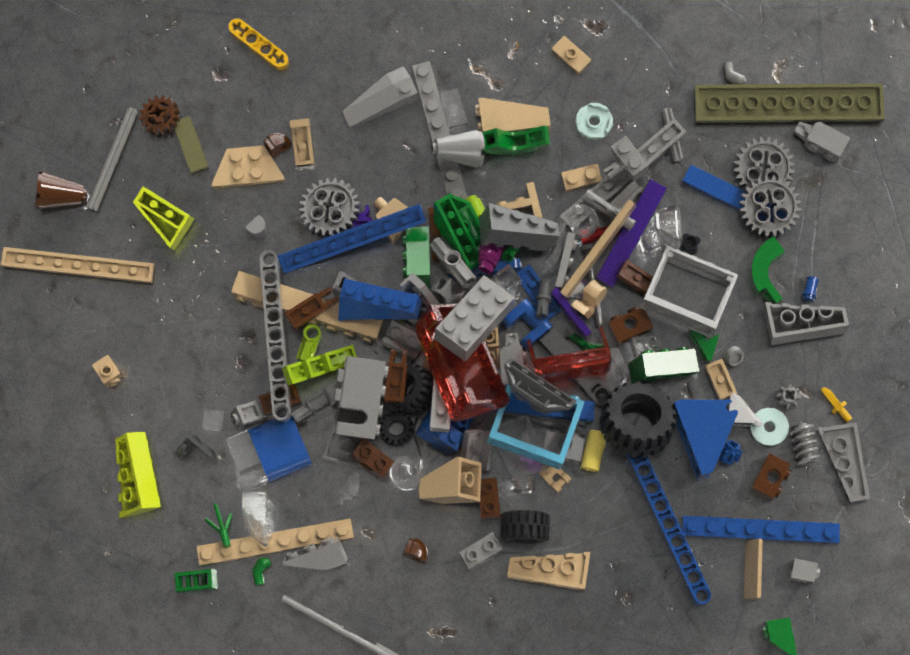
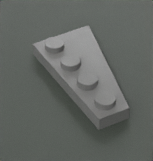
[818,422,870,503]

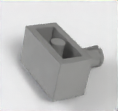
[603,136,649,182]

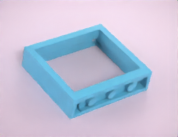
[486,383,585,470]

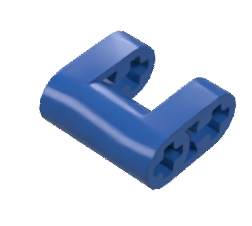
[501,298,553,350]

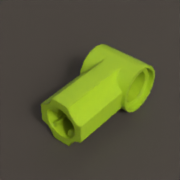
[296,324,322,361]

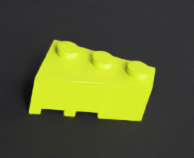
[133,187,195,251]

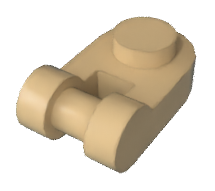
[537,463,572,493]

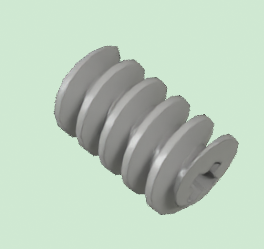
[789,424,820,466]

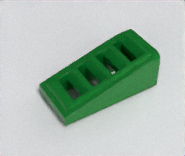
[174,569,218,593]

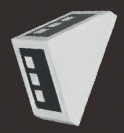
[729,393,763,427]

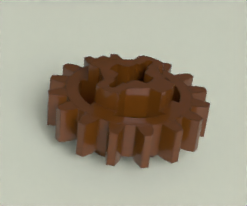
[139,95,180,136]

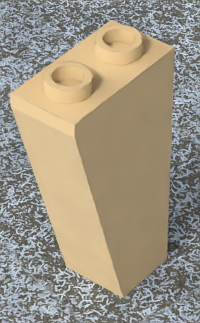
[475,98,551,132]

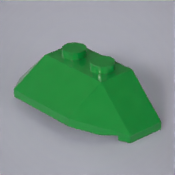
[433,193,481,270]

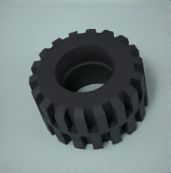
[385,362,434,414]
[500,510,550,543]

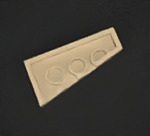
[507,552,590,591]

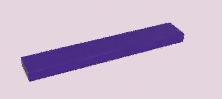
[596,179,667,288]

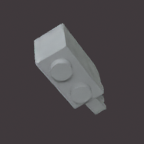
[794,122,850,162]
[499,333,527,388]

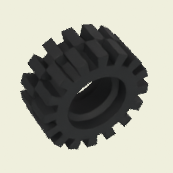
[380,410,414,446]

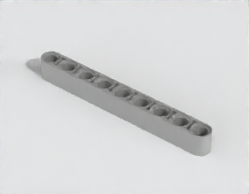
[259,250,292,422]

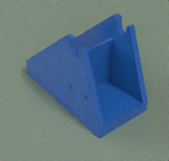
[673,399,738,481]

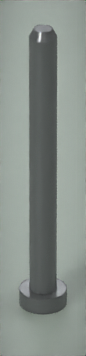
[580,244,603,328]

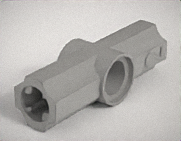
[429,237,476,288]

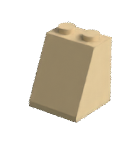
[418,457,482,504]

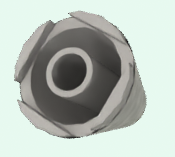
[431,130,485,168]

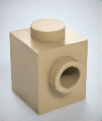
[92,355,123,387]

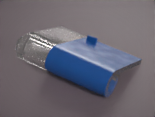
[226,414,312,491]

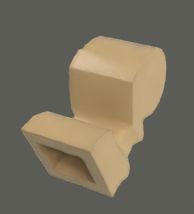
[571,280,607,319]

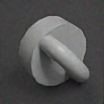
[723,346,744,366]

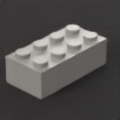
[435,276,515,361]

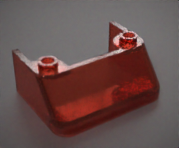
[527,327,612,383]

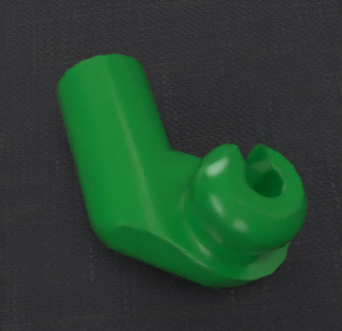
[252,557,271,586]

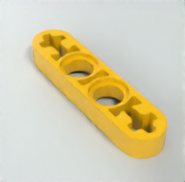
[229,18,289,70]

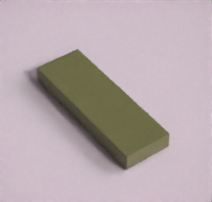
[174,116,209,174]

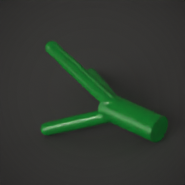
[569,333,610,367]
[205,503,233,548]

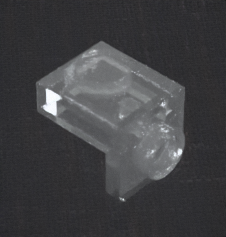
[629,332,662,358]

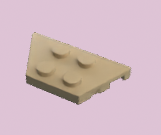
[212,145,285,189]

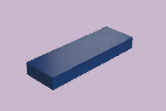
[514,264,562,321]

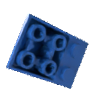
[416,384,478,455]

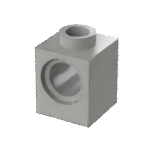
[789,558,820,585]

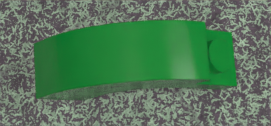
[482,125,550,155]
[750,236,785,304]

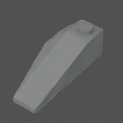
[342,67,418,128]

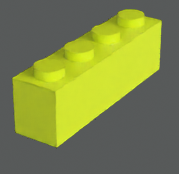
[115,432,161,518]

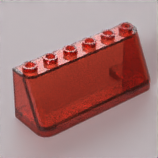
[415,303,510,421]

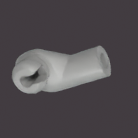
[723,62,746,84]

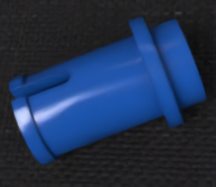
[801,276,819,302]

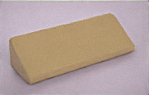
[743,539,763,600]

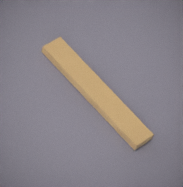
[561,200,637,298]

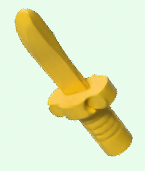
[821,387,852,423]

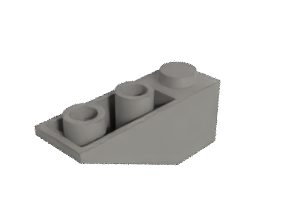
[282,537,347,570]

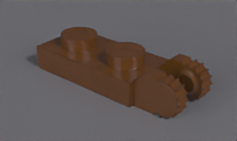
[284,287,339,330]
[384,348,408,404]

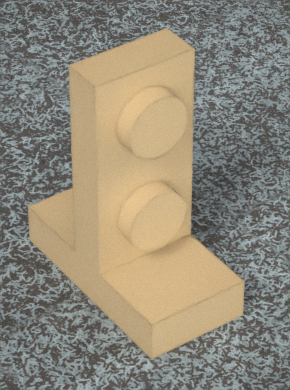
[290,118,315,166]
[496,182,543,218]

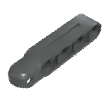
[538,327,611,407]

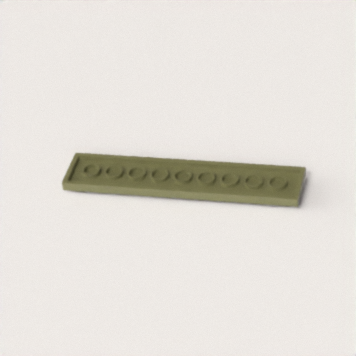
[694,83,885,123]

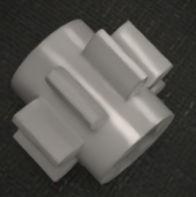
[776,384,801,409]

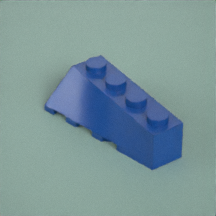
[338,279,422,321]

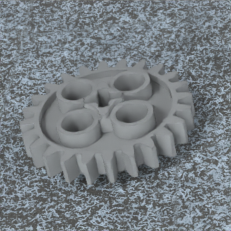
[733,136,795,198]
[739,175,802,237]
[299,178,361,238]

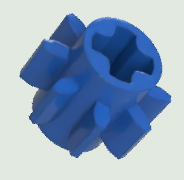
[720,440,743,464]

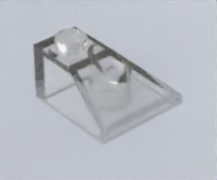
[651,204,682,250]

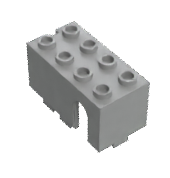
[330,356,389,439]

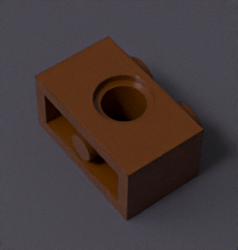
[608,306,653,347]
[347,438,394,479]
[750,453,791,501]
[479,477,501,521]

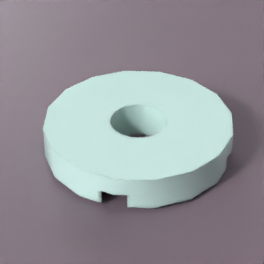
[576,103,613,140]
[750,408,789,447]

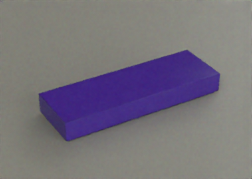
[551,288,592,340]

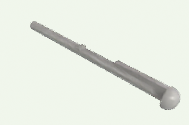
[281,595,399,655]

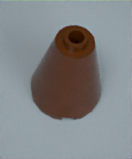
[35,171,87,209]

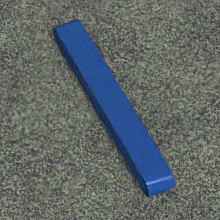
[626,454,711,606]

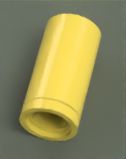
[580,430,606,472]

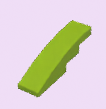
[282,345,357,386]

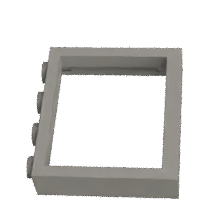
[640,246,738,338]

